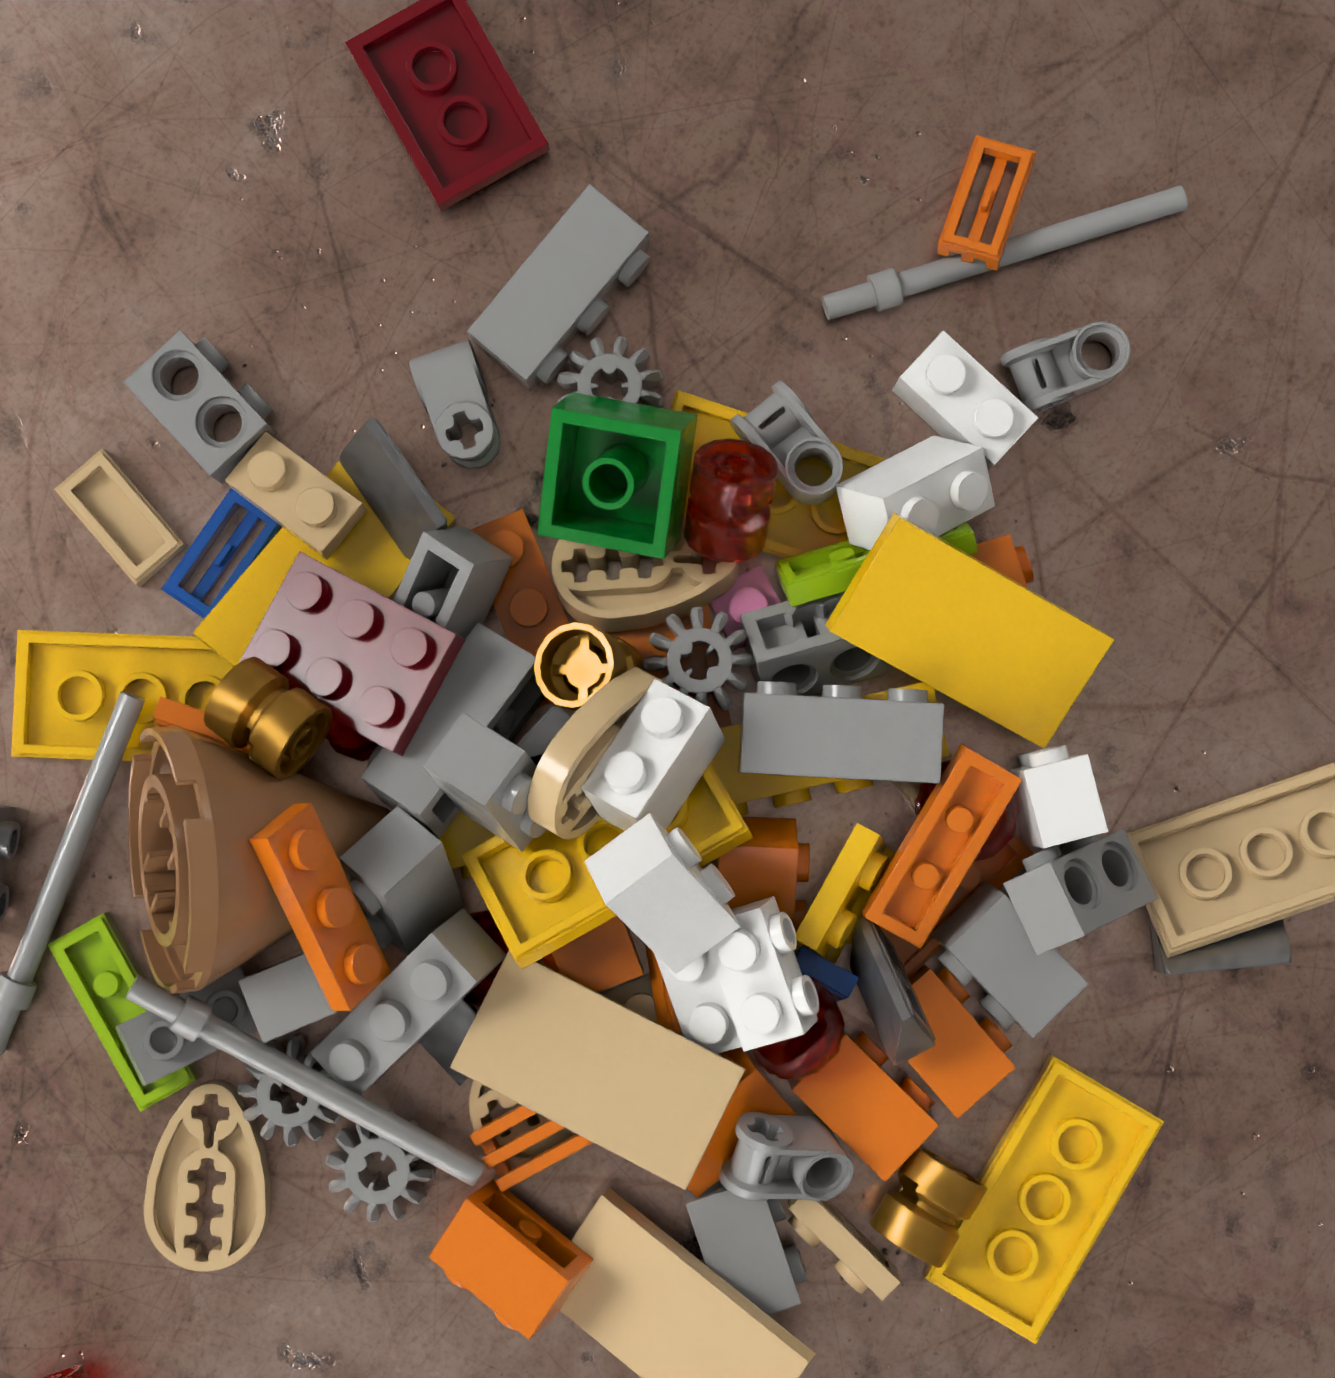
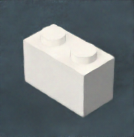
[892,330,1038,471]
[836,435,995,550]
[581,679,726,831]
[1009,745,1108,848]
[584,813,741,974]

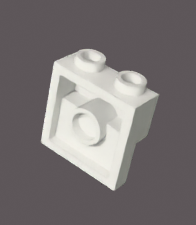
[654,896,819,1054]

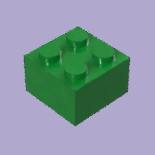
[537,392,698,559]

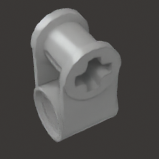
[999,321,1131,414]
[409,339,501,469]
[729,380,843,505]
[719,1111,854,1202]

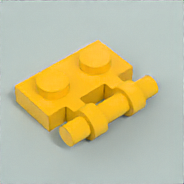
[796,823,896,964]

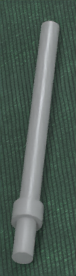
[821,185,1188,320]
[0,691,145,1055]
[125,975,485,1186]

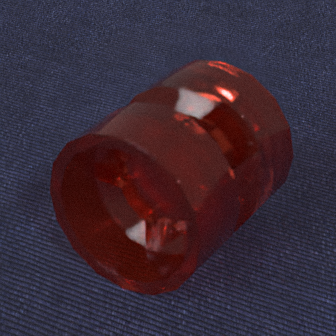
[683,439,778,562]

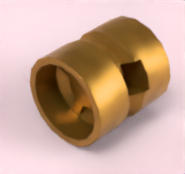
[534,622,646,711]
[203,656,333,780]
[869,1146,987,1268]

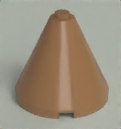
[128,726,390,994]

